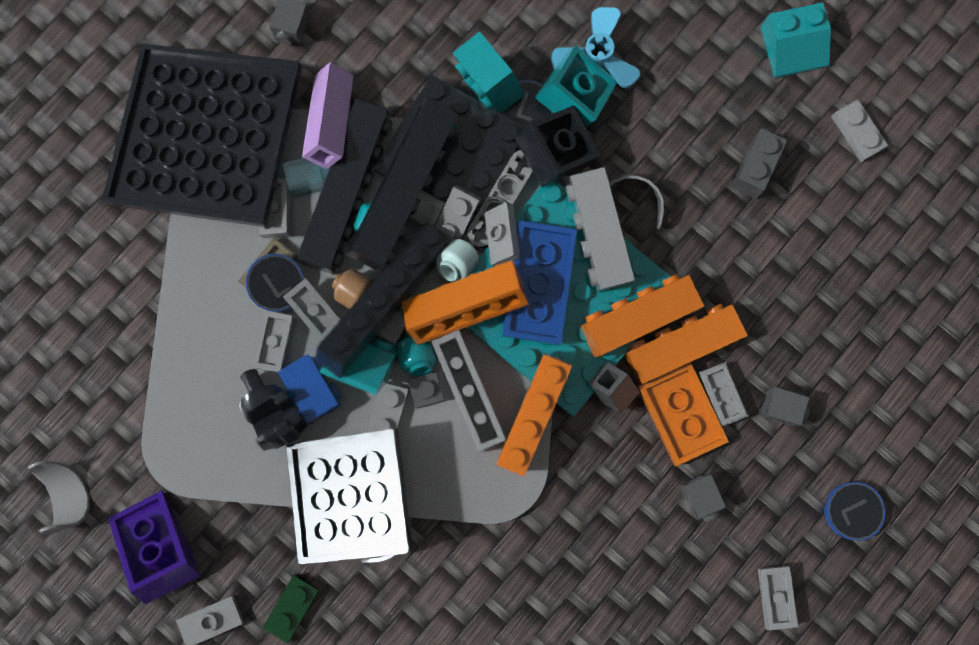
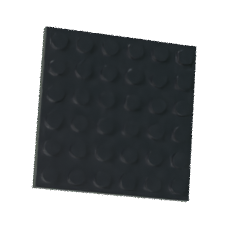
[102,43,302,227]

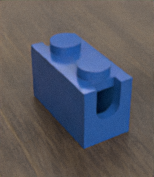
[278,354,342,424]

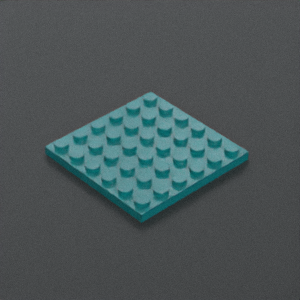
[466,181,670,417]

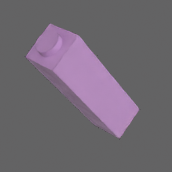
[302,62,354,169]

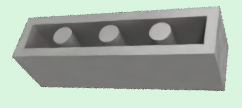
[566,167,635,292]
[431,330,506,453]

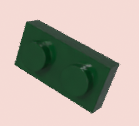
[262,574,320,643]

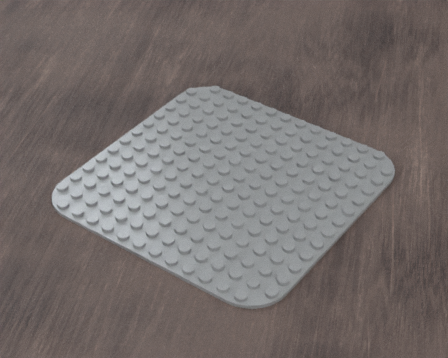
[141,109,570,524]

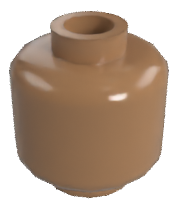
[332,269,374,309]

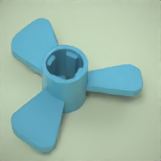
[551,7,640,88]

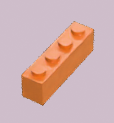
[401,260,528,345]
[580,274,704,358]
[624,303,748,386]
[496,352,572,477]

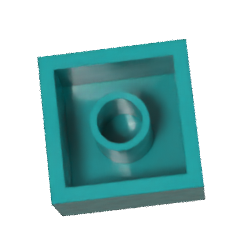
[453,31,525,114]

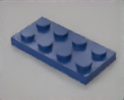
[502,220,577,346]

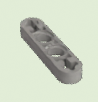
[467,150,534,250]

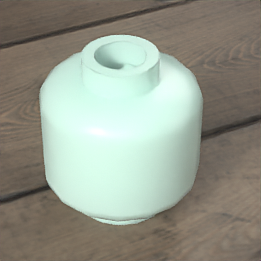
[436,239,479,282]

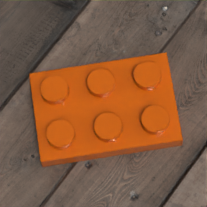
[637,362,729,466]

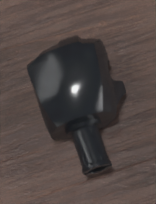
[239,369,307,451]

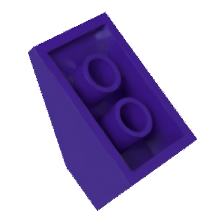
[108,491,201,604]

